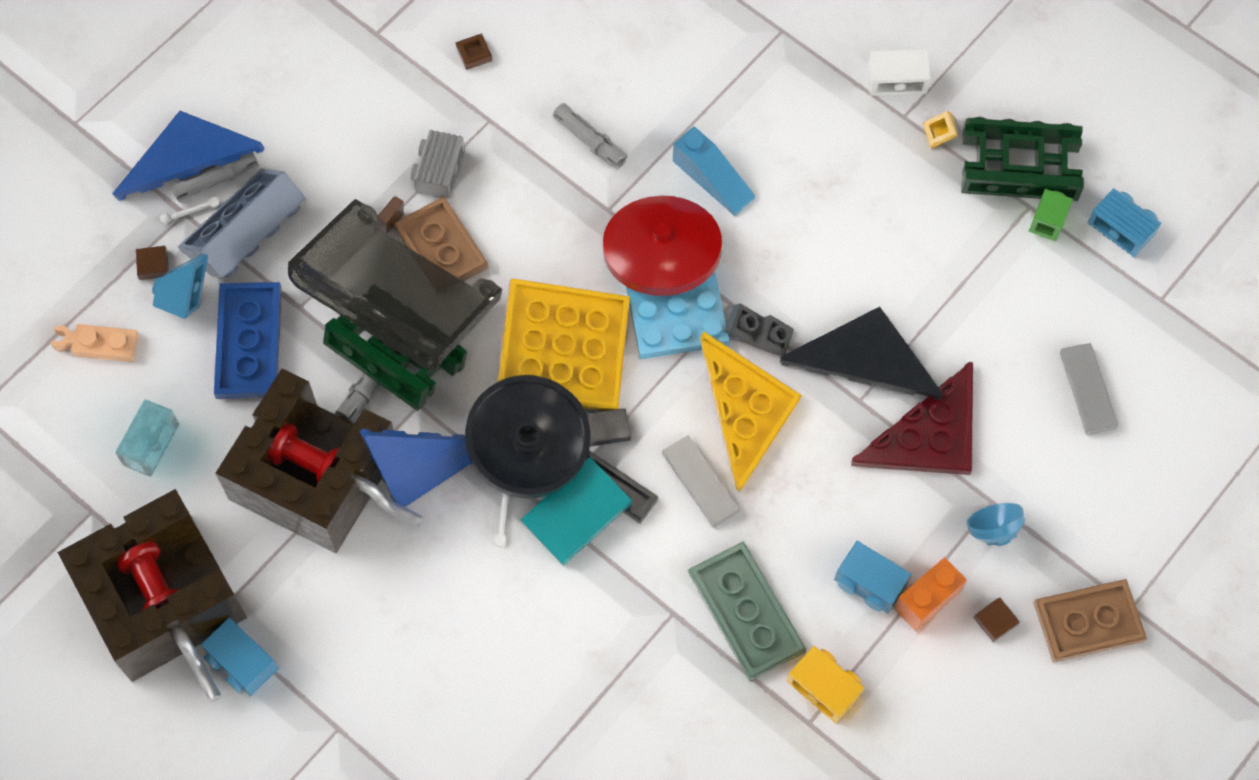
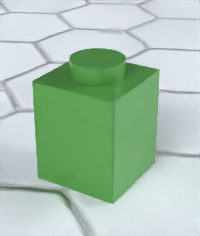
[1028,189,1073,241]

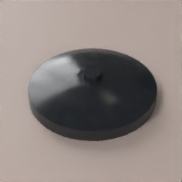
[465,375,591,498]

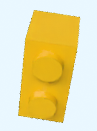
[786,645,865,724]

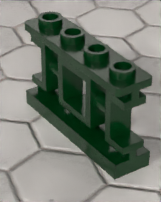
[961,117,1084,202]
[323,286,467,411]

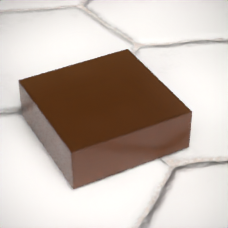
[455,33,492,70]
[377,196,404,235]
[136,245,169,280]
[973,597,1020,643]

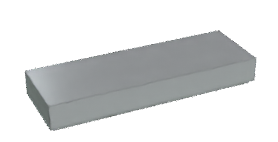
[1060,343,1118,435]
[662,435,740,528]

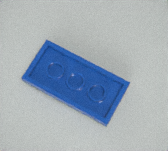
[214,282,282,399]

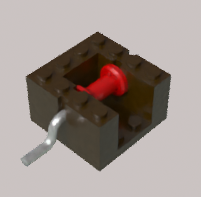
[215,368,424,554]
[57,489,247,703]

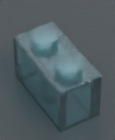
[115,399,179,477]

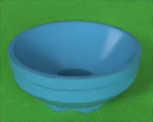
[967,503,1025,546]

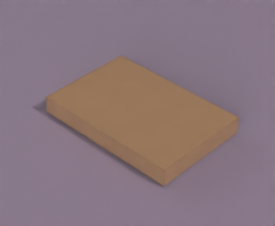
[393,196,489,296]
[1033,579,1147,663]

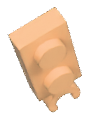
[51,324,139,362]

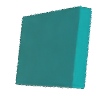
[520,457,633,566]

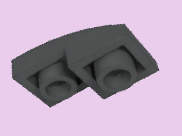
[725,303,794,356]

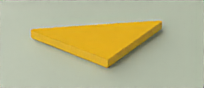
[700,332,802,492]

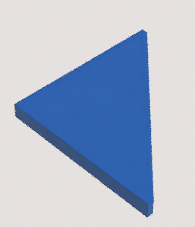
[112,110,265,201]
[359,429,471,507]

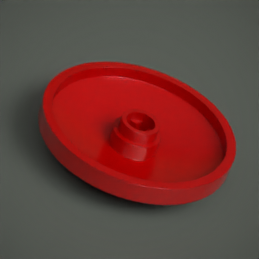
[603,195,722,296]

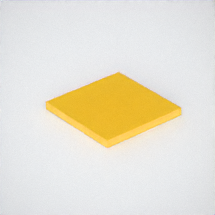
[497,278,630,411]

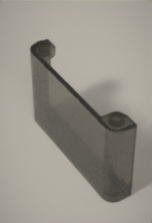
[288,199,502,370]

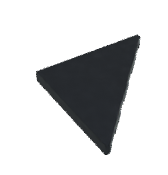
[780,306,943,401]

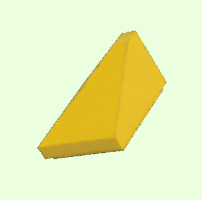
[923,111,958,149]

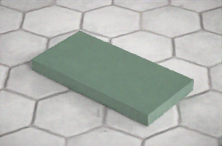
[688,541,807,682]

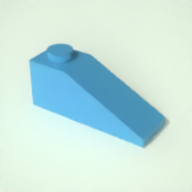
[672,126,755,216]

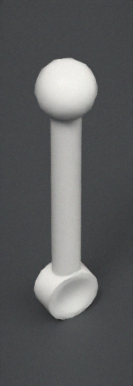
[160,197,220,225]
[494,492,509,547]

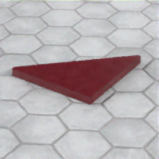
[851,362,973,475]

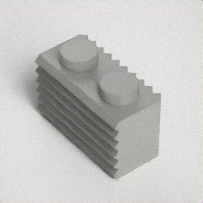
[410,130,465,199]

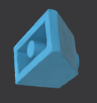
[152,254,208,319]

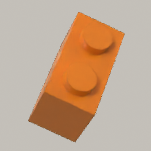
[894,557,967,631]

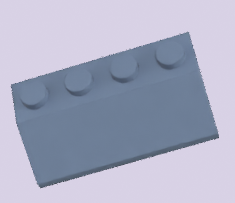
[178,168,306,279]

